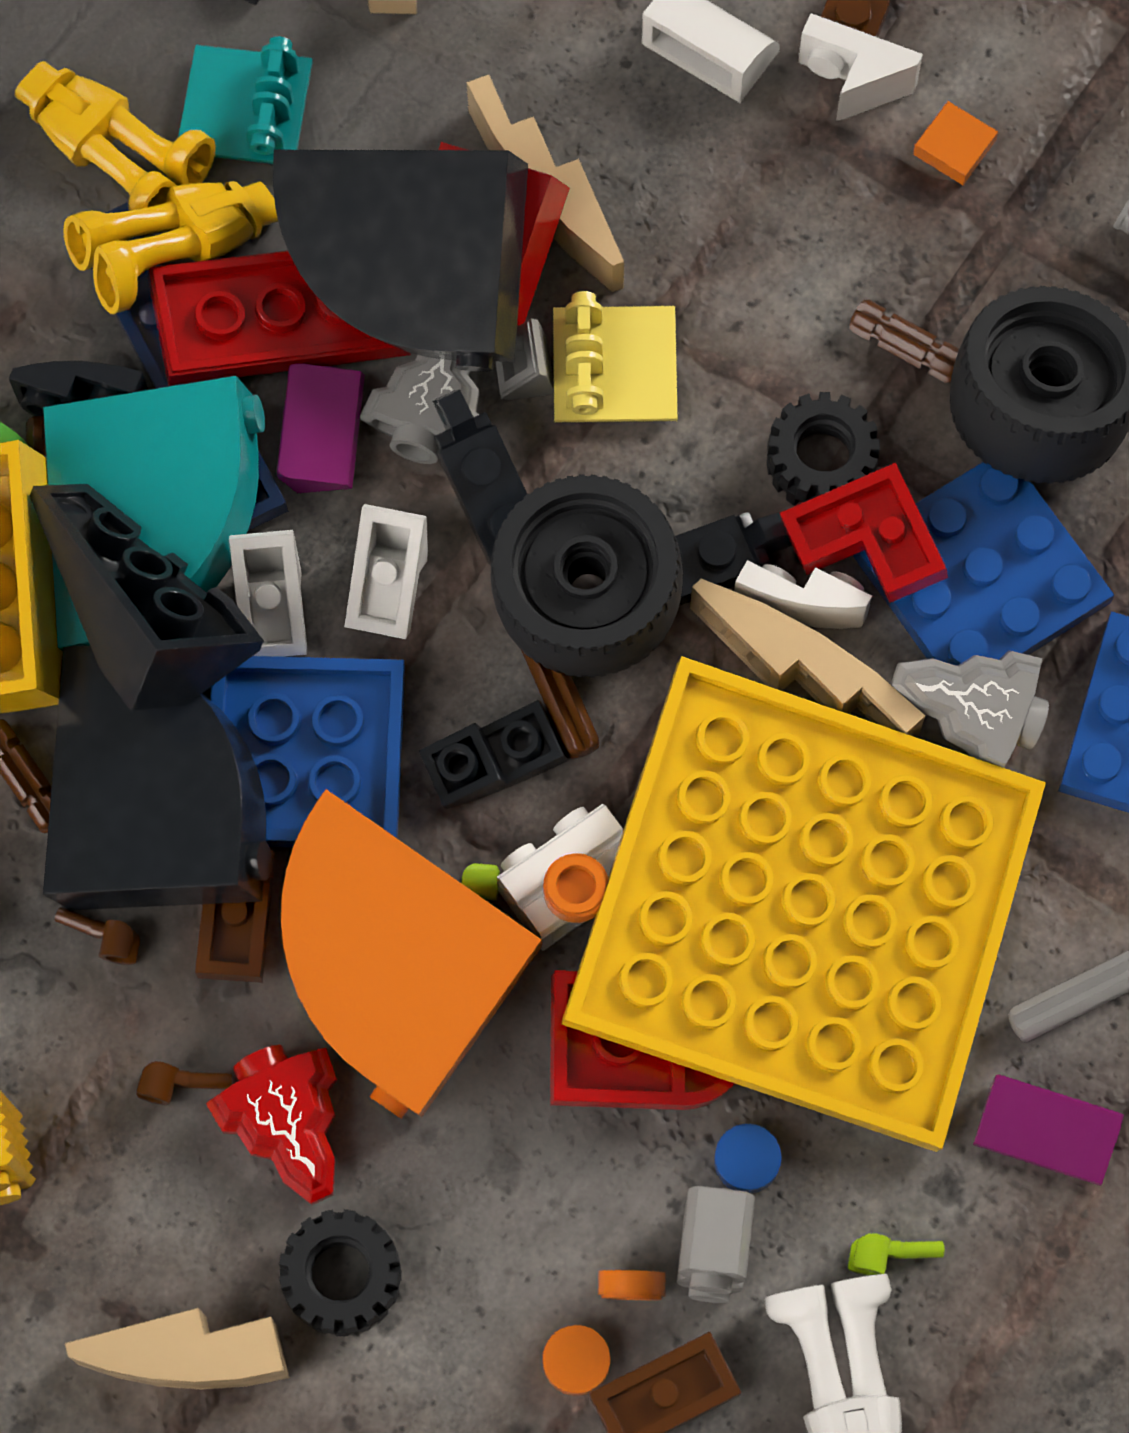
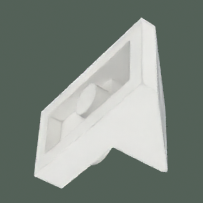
[798,13,923,121]
[344,504,428,639]
[229,530,307,657]

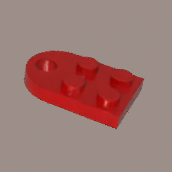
[550,970,735,1110]

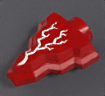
[205,1044,337,1205]

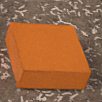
[913,101,998,185]

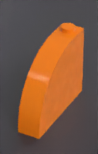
[281,789,542,1120]

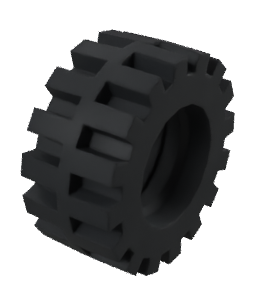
[767,392,880,506]
[279,1209,402,1336]

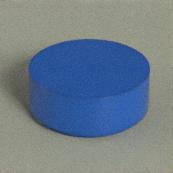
[714,1124,781,1194]

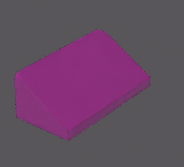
[277,364,365,494]
[973,1075,1124,1186]

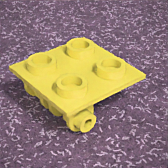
[553,291,678,423]

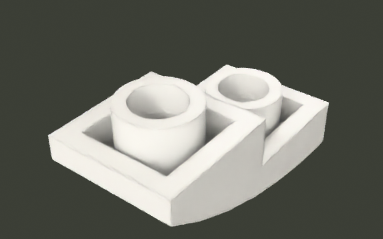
[734,560,872,629]

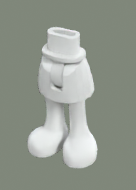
[765,1274,902,1433]

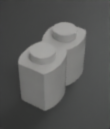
[677,1186,755,1303]

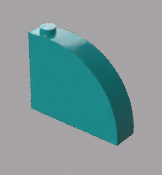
[43,376,265,651]

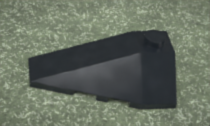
[29,484,264,711]

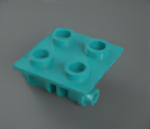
[178,36,313,164]

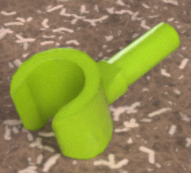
[462,863,500,901]
[848,1233,945,1276]

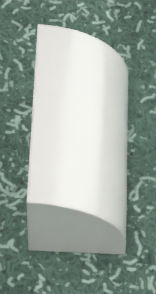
[642,0,780,103]

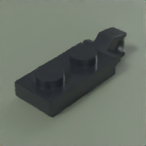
[432,389,527,565]
[675,510,793,606]

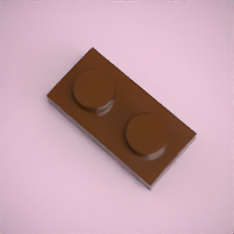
[195,850,275,983]
[589,1331,741,1433]

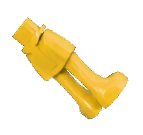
[15,61,216,211]
[63,181,278,314]

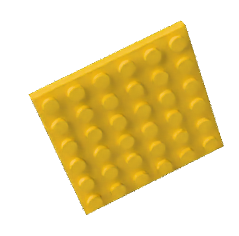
[561,656,1046,1152]

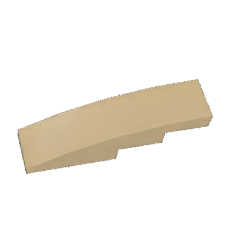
[467,75,624,292]
[690,579,925,738]

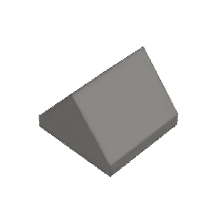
[496,318,554,400]

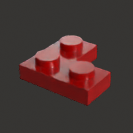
[780,462,948,603]

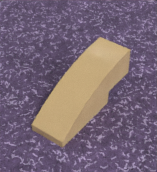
[65,1308,290,1389]

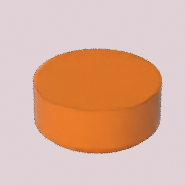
[543,853,609,923]
[598,1270,666,1301]
[543,1325,610,1396]

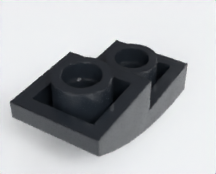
[9,361,148,416]
[419,700,569,809]

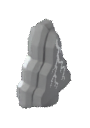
[360,355,479,464]
[890,650,1049,768]

